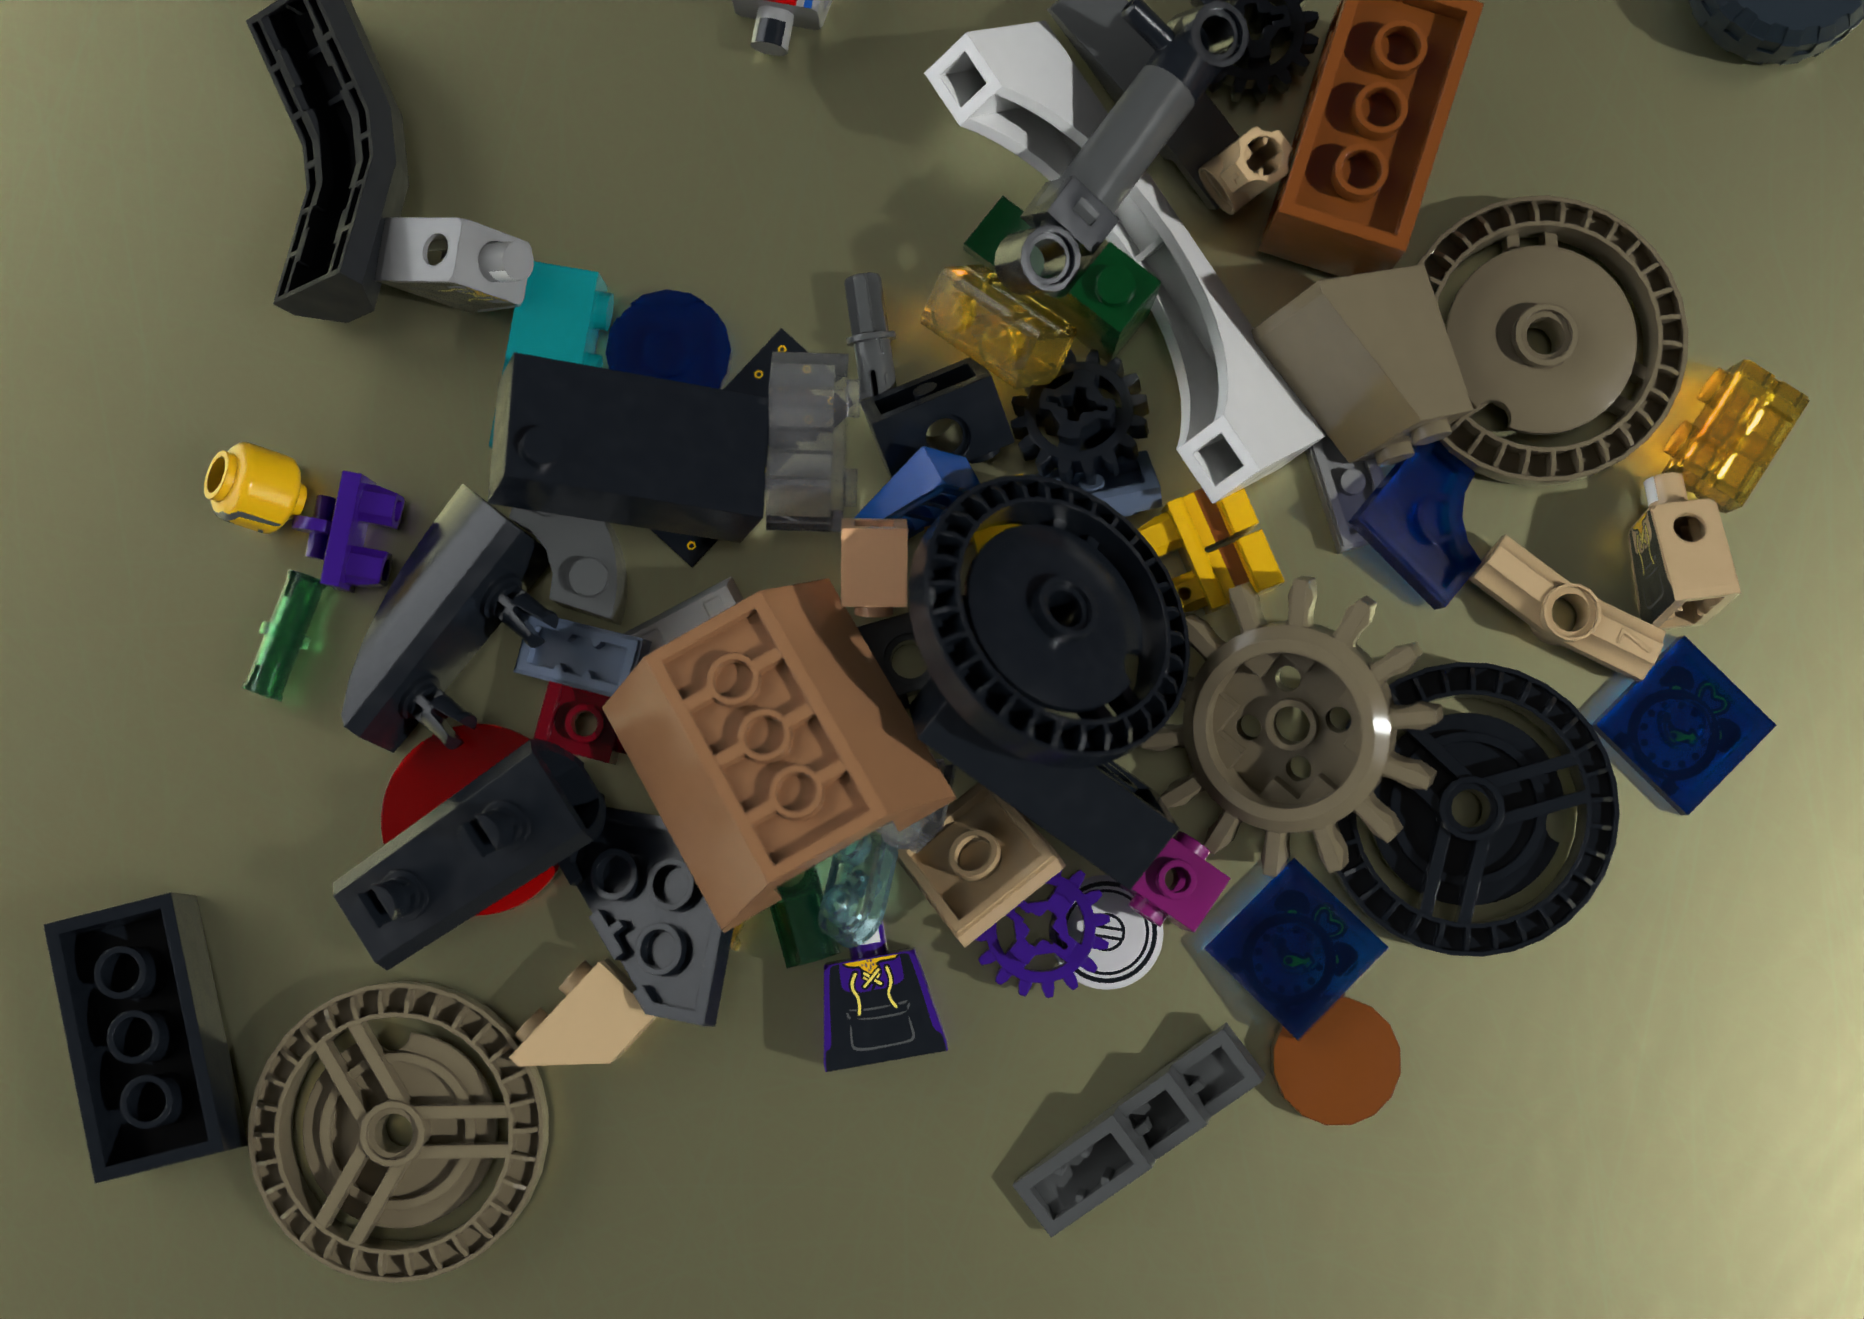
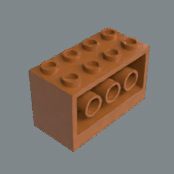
[1258,0,1484,277]

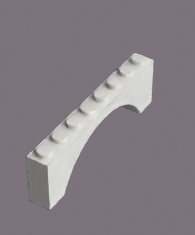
[924,20,1326,504]

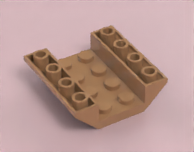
[602,578,957,933]

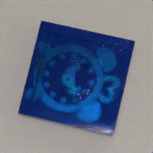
[1591,635,1777,816]
[1204,858,1389,1042]

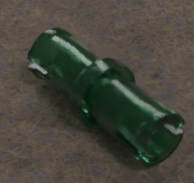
[241,569,327,702]

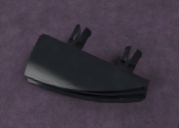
[341,484,559,753]
[333,739,606,971]

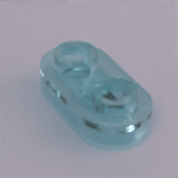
[818,827,898,948]

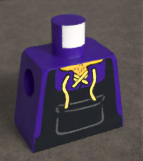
[824,914,948,1072]

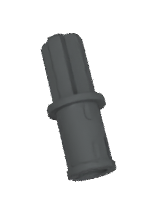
[844,272,897,401]

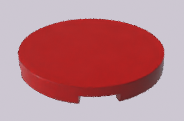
[381,724,560,916]

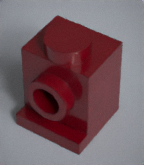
[533,681,627,765]

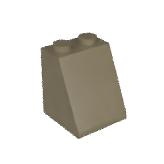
[1251,264,1473,467]

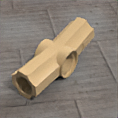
[1469,534,1666,682]

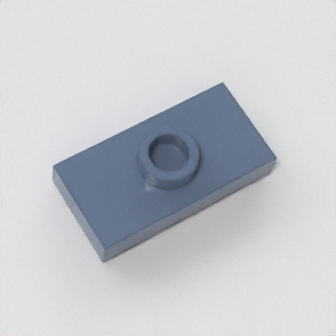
[514,616,652,697]

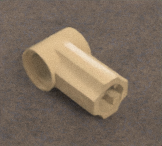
[1198,126,1293,214]

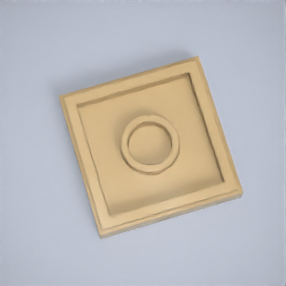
[891,782,1067,947]

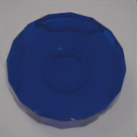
[605,289,733,389]

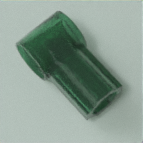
[770,864,841,968]

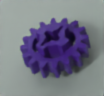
[975,870,1110,998]

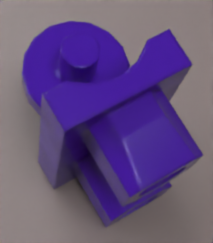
[291,470,405,593]

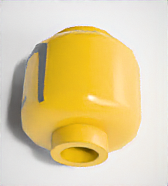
[204,442,307,534]

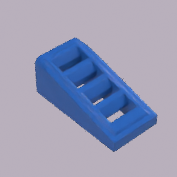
[854,446,980,539]

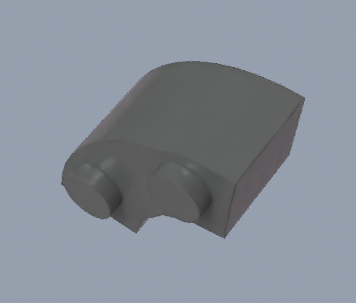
[509,507,627,626]

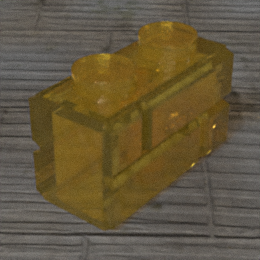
[920,264,1077,389]
[1662,359,1810,514]

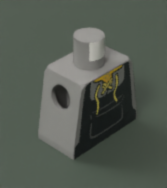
[375,217,534,313]

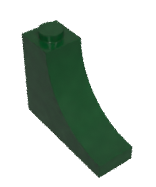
[963,196,1162,363]

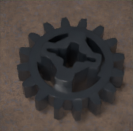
[1190,0,1319,103]
[1010,349,1150,486]

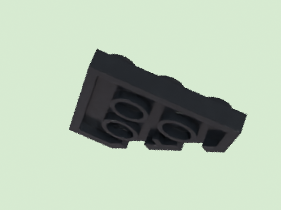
[558,807,734,1027]

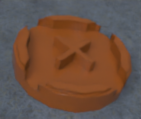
[1271,996,1401,1125]

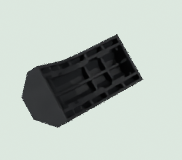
[246,0,409,323]

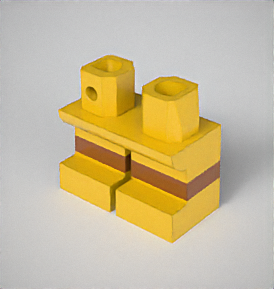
[1137,488,1285,615]

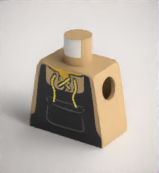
[1628,472,1741,630]

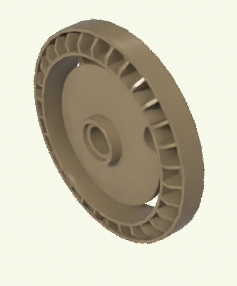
[1416,195,1688,486]
[248,981,549,1283]

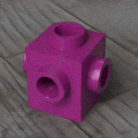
[1120,830,1231,933]

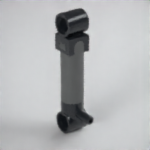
[994,0,1249,296]

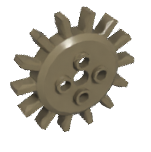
[1141,576,1443,877]

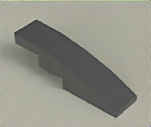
[1047,0,1239,210]
[1012,1022,1266,1237]

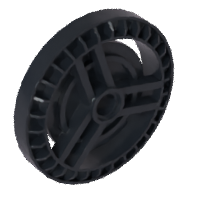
[909,475,1190,769]
[1334,662,1620,957]

